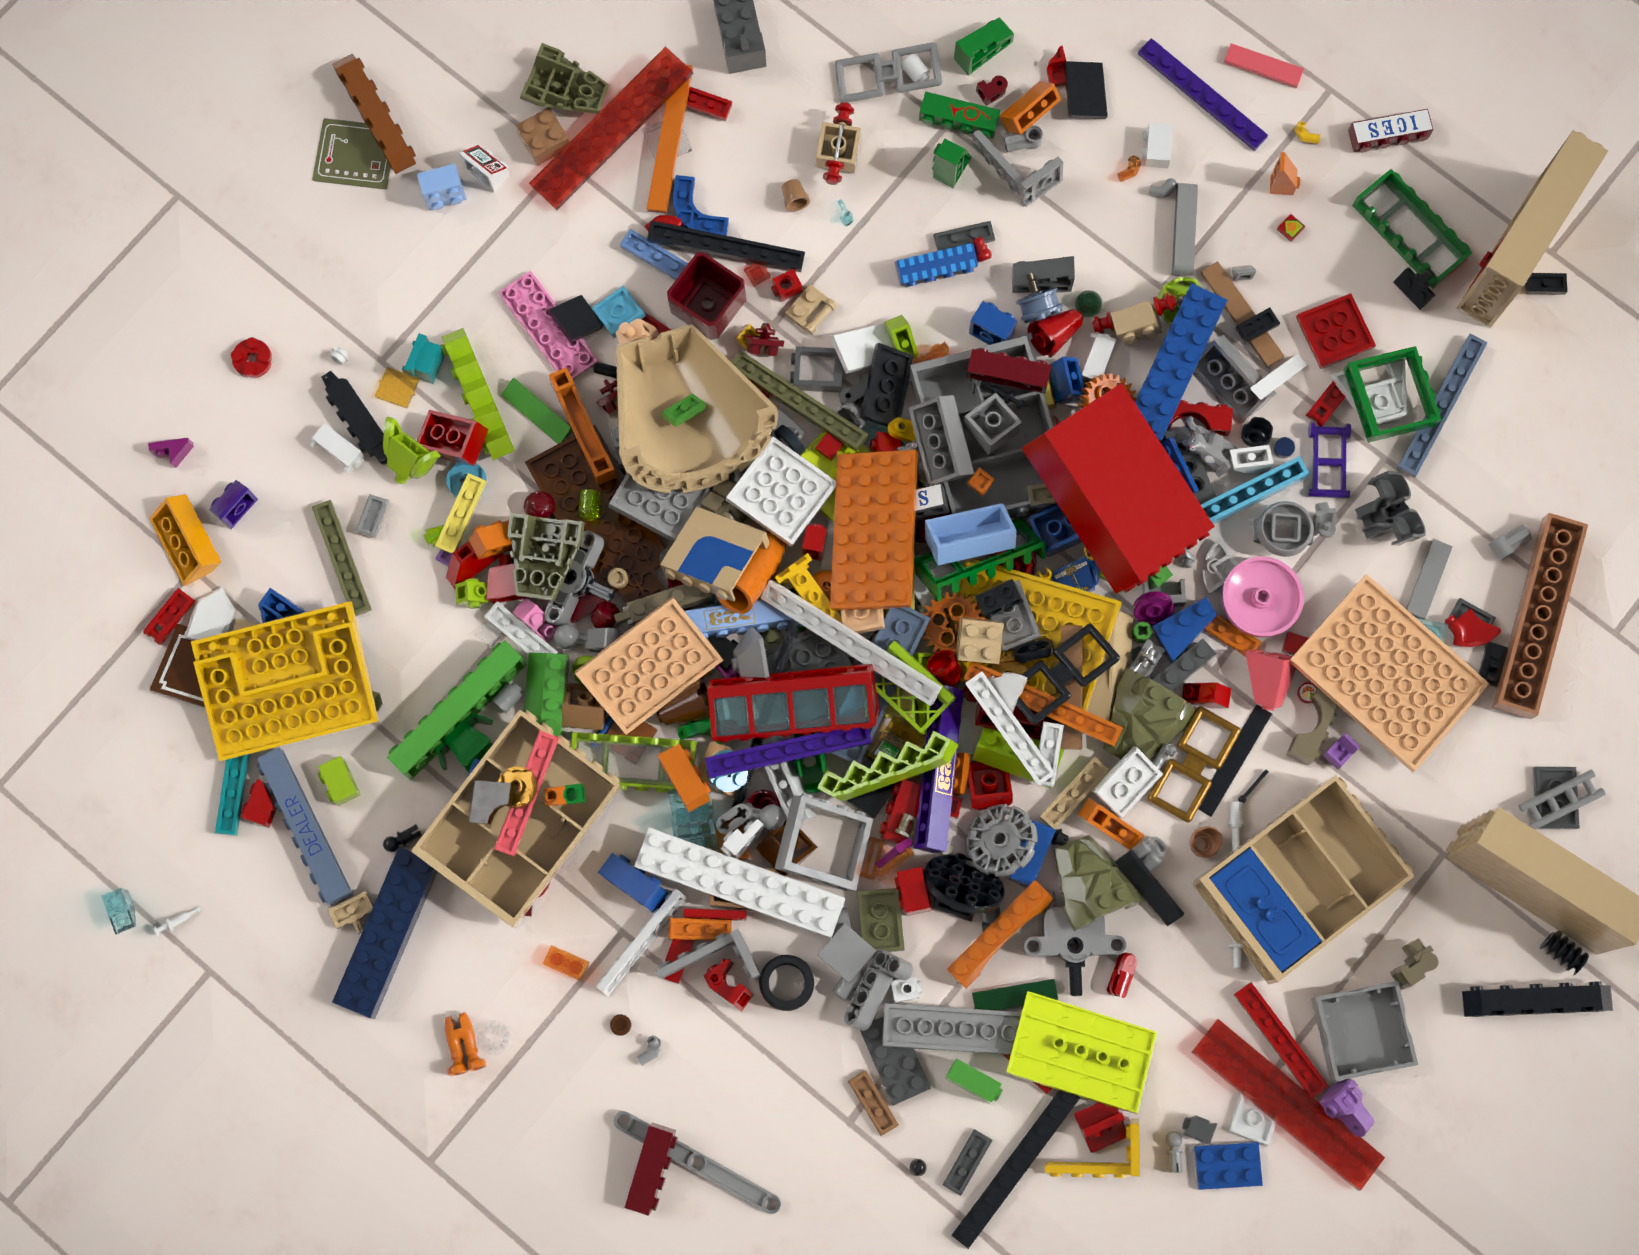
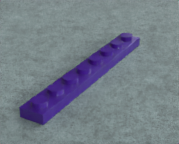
[1138,38,1268,151]
[705,728,872,779]

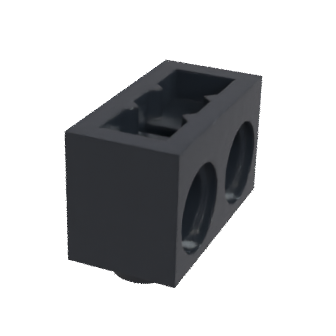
[975,579,1024,619]

